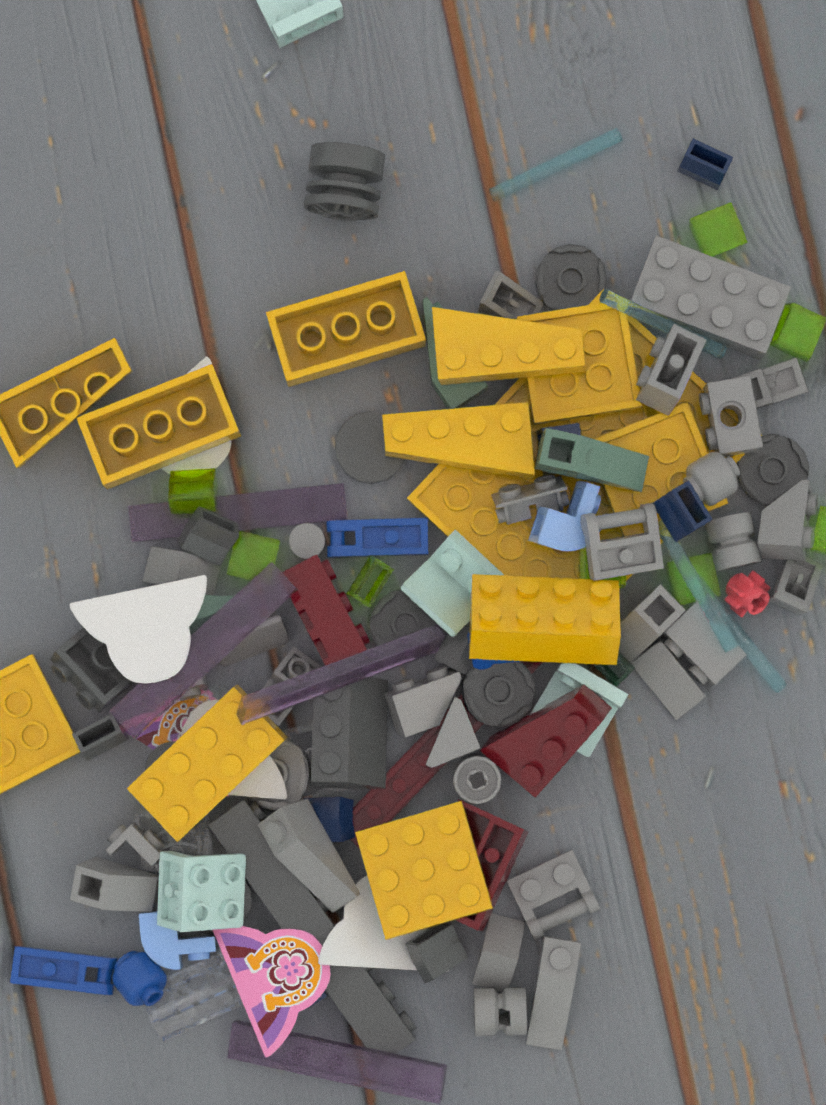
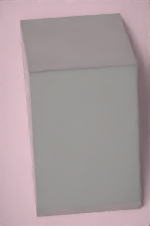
[478,271,544,319]
[143,546,222,595]
[769,557,823,616]
[426,697,480,768]
[472,913,526,992]

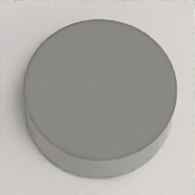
[289,523,325,560]

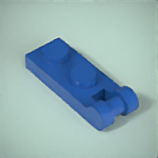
[326,518,428,558]
[10,946,118,995]

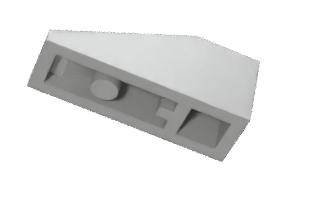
[257,799,360,913]
[526,935,581,1050]

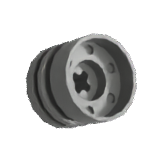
[304,142,385,221]

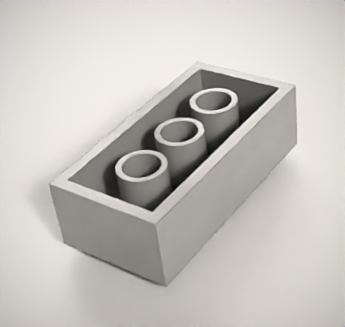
[627,235,791,360]

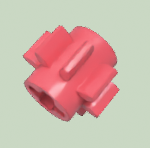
[724,571,771,617]

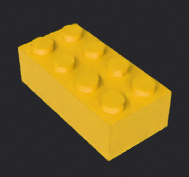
[266,271,426,387]
[76,364,241,490]
[469,574,621,665]
[127,684,287,842]

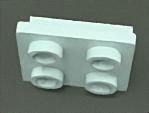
[256,0,343,48]
[401,530,504,637]
[529,663,629,757]
[157,851,246,932]

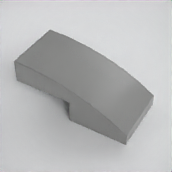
[731,357,809,409]

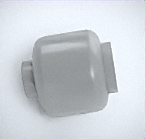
[683,452,740,506]

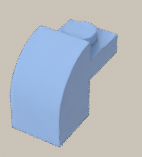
[528,481,601,551]
[139,911,218,970]

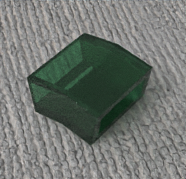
[593,652,635,687]

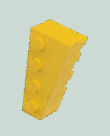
[432,307,586,385]
[0,338,133,468]
[382,402,535,479]

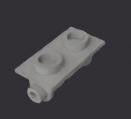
[491,475,569,525]

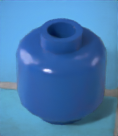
[112,951,167,1006]

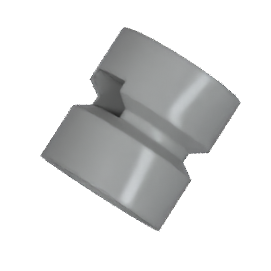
[705,512,762,572]
[453,756,501,804]
[473,987,527,1036]

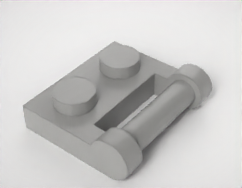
[581,503,664,581]
[506,849,600,941]

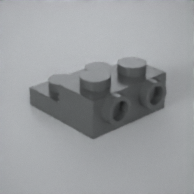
[50,627,133,713]

